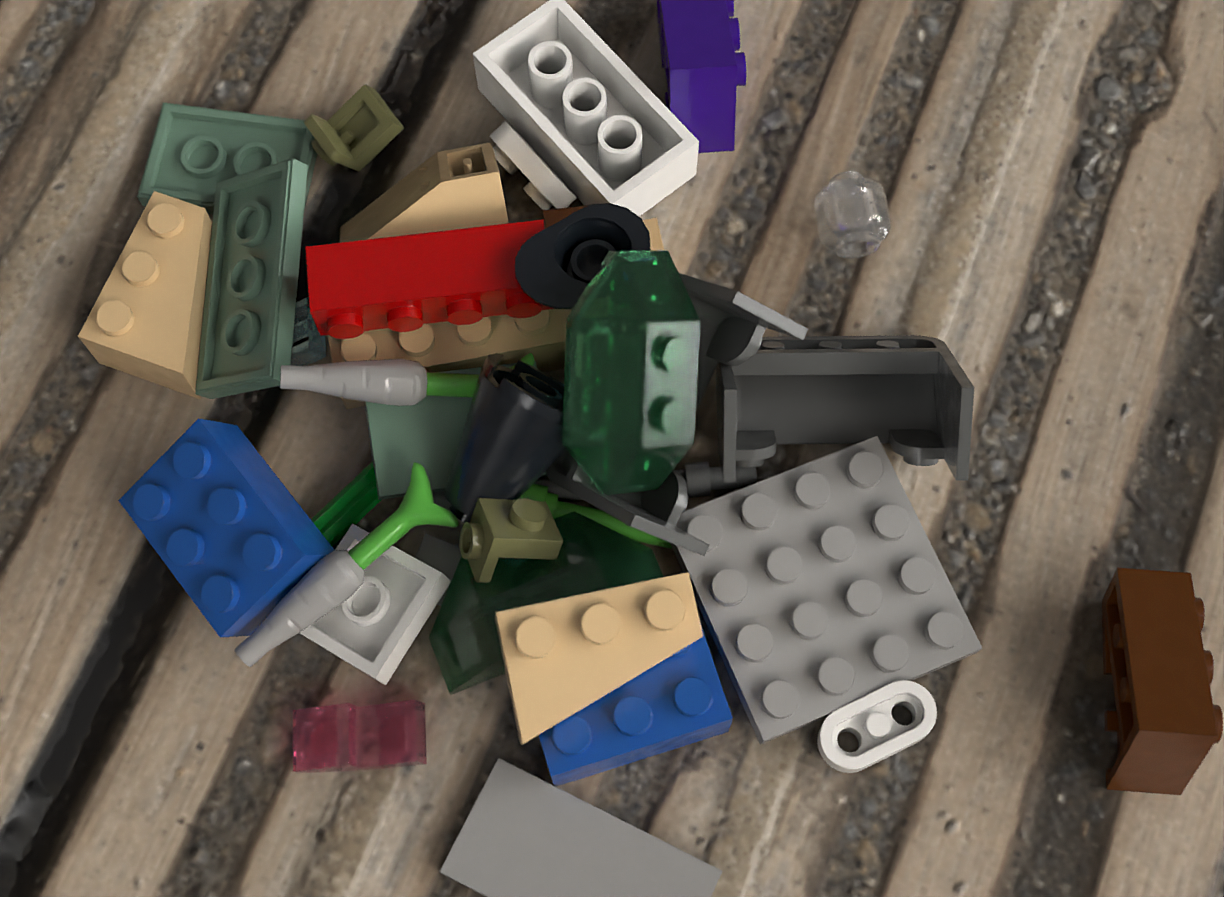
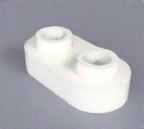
[490,120,577,210]
[817,680,937,773]

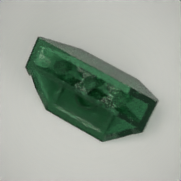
[562,250,700,495]
[429,511,664,695]

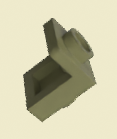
[304,84,404,172]
[460,498,563,583]

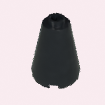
[445,353,594,523]

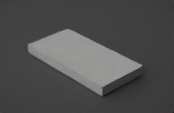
[439,758,722,897]

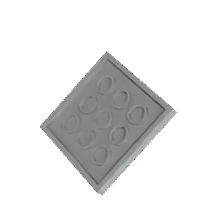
[671,436,983,745]

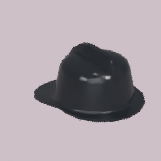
[515,203,651,309]

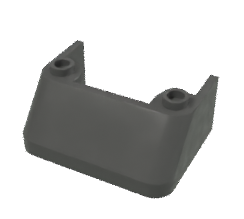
[546,264,808,556]
[716,335,974,483]

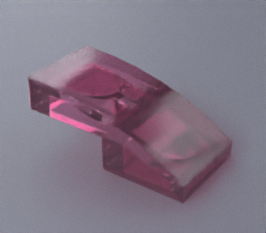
[293,699,427,773]

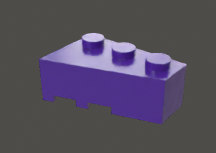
[656,0,746,153]

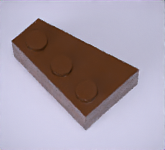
[1102,568,1223,795]

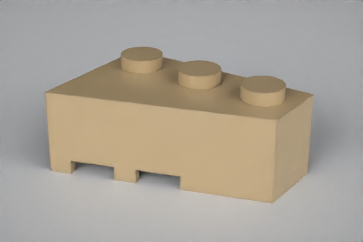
[78,191,212,399]
[495,572,703,745]

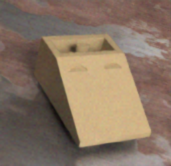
[340,142,509,243]

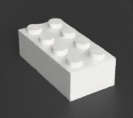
[473,0,699,216]

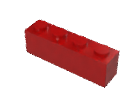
[306,219,554,339]

